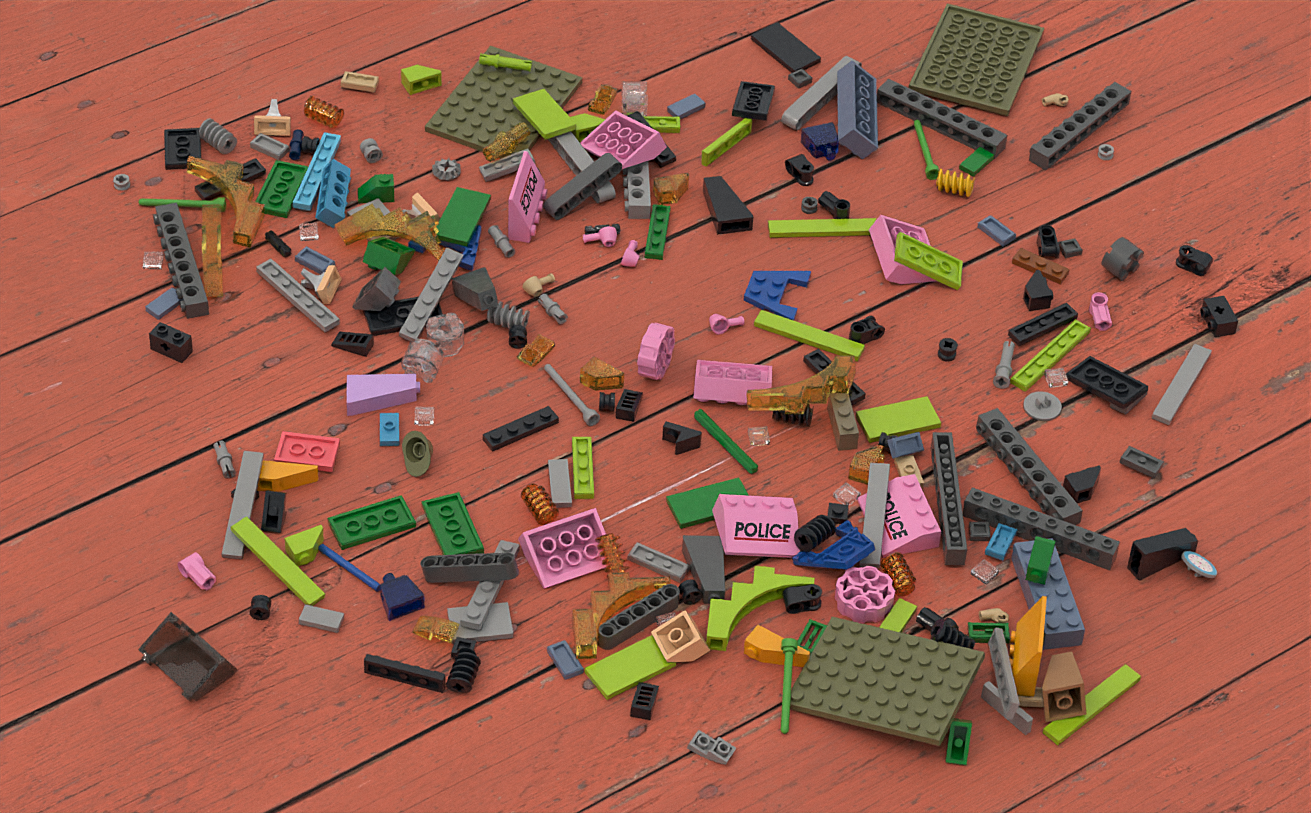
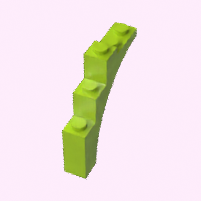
[706,566,815,651]

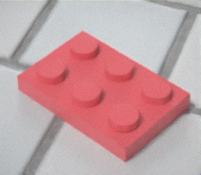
[274,431,340,472]

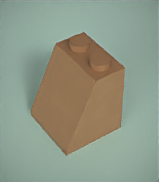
[1042,652,1087,722]

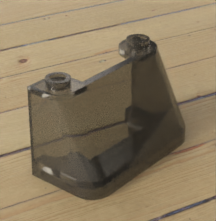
[138,612,238,702]

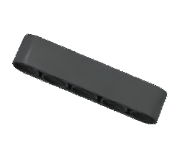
[543,153,622,220]
[420,553,519,583]
[598,584,680,650]

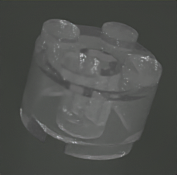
[621,81,648,116]
[426,313,464,357]
[401,339,445,383]

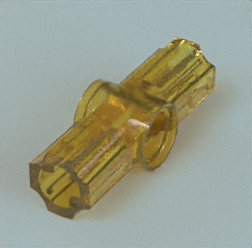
[483,122,530,162]

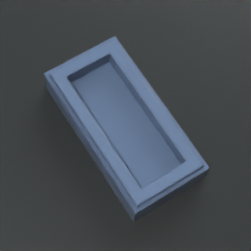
[667,94,706,119]
[977,215,1016,246]
[295,246,335,275]
[145,287,182,320]
[887,432,924,459]
[547,640,584,680]

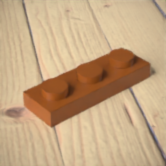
[1012,248,1069,284]

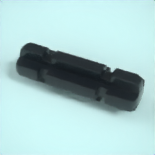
[584,224,620,235]
[265,230,292,257]

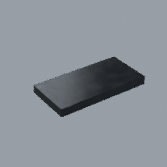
[751,22,821,73]
[732,81,775,121]
[363,297,445,336]
[1065,356,1148,409]

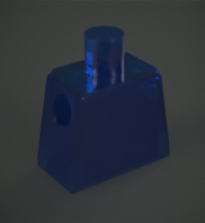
[801,122,839,161]
[380,573,425,621]

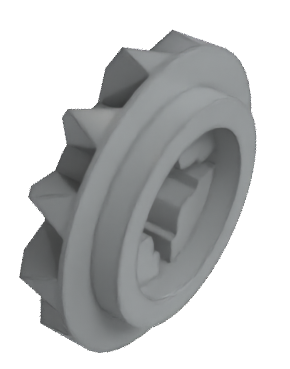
[432,158,461,180]

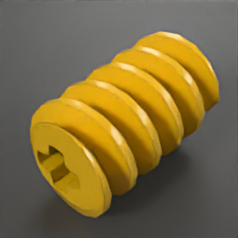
[936,168,975,197]

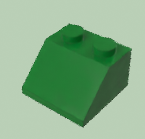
[362,237,415,275]

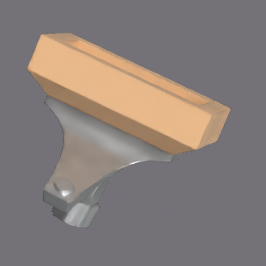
[254,99,291,136]
[402,193,440,228]
[301,265,341,304]

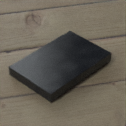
[164,128,202,170]

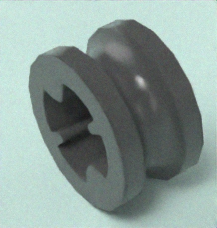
[801,197,818,214]

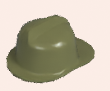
[402,431,433,477]

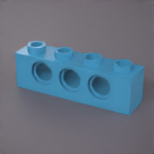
[315,159,351,228]

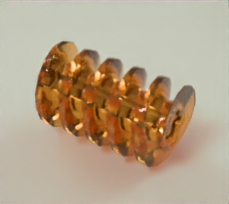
[304,96,344,128]
[521,483,559,525]
[595,533,630,578]
[880,552,916,596]

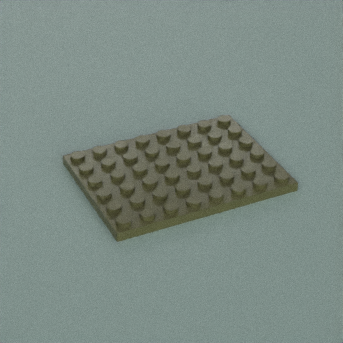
[909,3,1044,116]
[425,46,583,158]
[790,617,985,746]

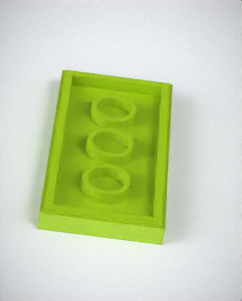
[513,89,576,140]
[894,232,963,290]
[856,396,941,443]
[585,635,676,700]

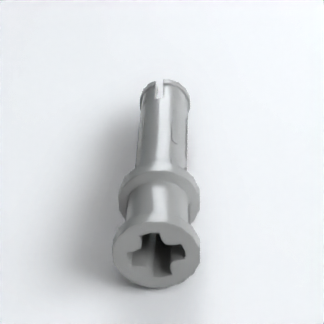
[993,341,1015,389]

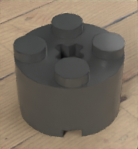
[1101,237,1144,281]

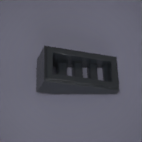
[332,331,374,357]
[616,389,643,422]
[630,682,659,720]

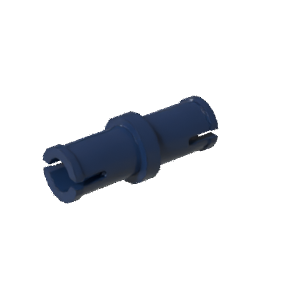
[289,129,304,160]

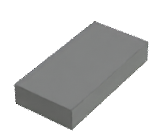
[250,133,290,160]
[299,604,344,633]

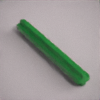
[694,409,758,474]

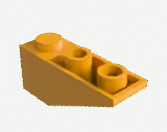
[257,460,319,492]

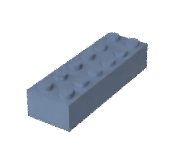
[837,60,878,159]
[1011,538,1085,650]

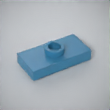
[380,413,399,446]
[985,523,1017,561]

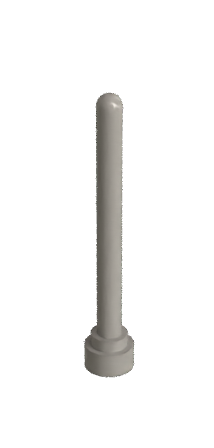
[544,364,600,426]

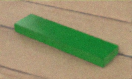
[644,204,671,260]

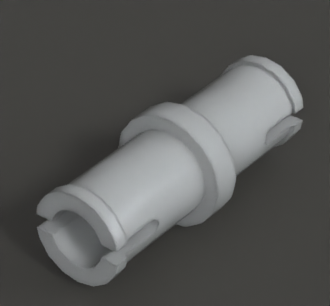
[488,225,515,258]
[538,294,568,324]
[213,441,236,478]

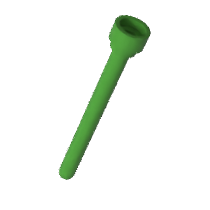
[914,120,939,180]
[139,197,226,212]
[781,638,798,734]

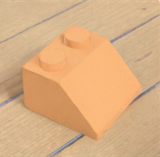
[651,610,710,662]

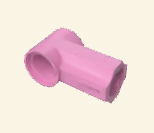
[1089,292,1112,331]
[177,552,216,591]

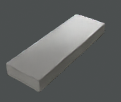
[479,149,535,182]
[548,459,572,508]
[627,542,690,583]
[981,681,1033,735]

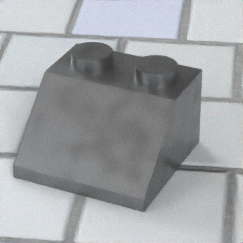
[352,267,401,311]

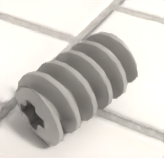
[199,118,237,154]
[487,301,530,329]

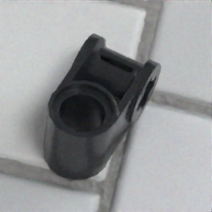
[785,154,814,186]
[1037,225,1060,258]
[1175,245,1213,276]
[849,316,885,344]
[782,584,822,614]

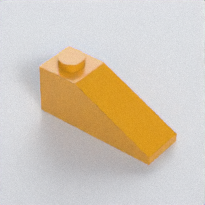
[744,625,810,667]

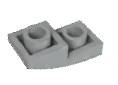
[687,730,736,765]

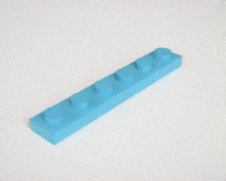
[293,132,341,211]

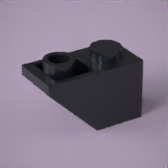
[1023,270,1053,311]
[1063,465,1101,504]

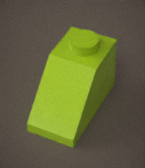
[401,65,442,95]
[570,113,605,143]
[285,525,324,566]

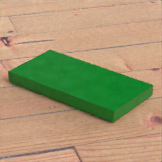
[252,160,308,218]
[433,187,491,247]
[666,477,749,529]
[421,492,484,555]
[327,495,416,550]

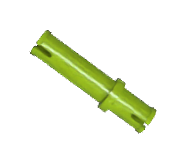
[479,53,532,72]

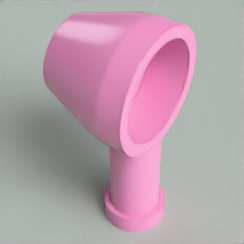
[583,226,617,247]
[621,240,639,267]
[709,314,744,334]

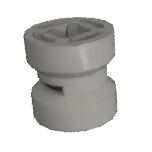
[360,138,383,163]

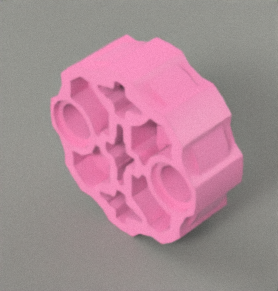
[637,323,675,380]
[835,566,895,624]

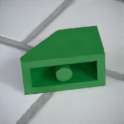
[358,174,395,203]
[1025,536,1055,585]
[946,718,972,765]

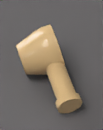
[522,273,555,297]

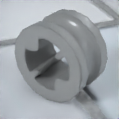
[1098,144,1114,160]
[113,174,130,191]

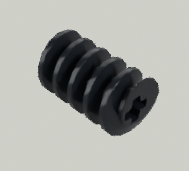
[772,397,814,427]
[794,515,836,552]
[930,619,975,649]
[446,647,481,693]

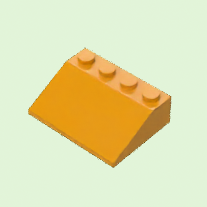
[1009,596,1047,697]

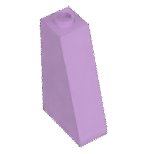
[347,374,420,416]

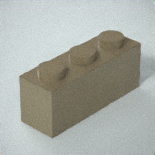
[827,392,859,451]

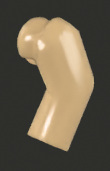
[1042,93,1069,106]
[979,608,1009,623]

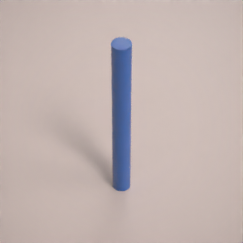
[318,544,382,592]

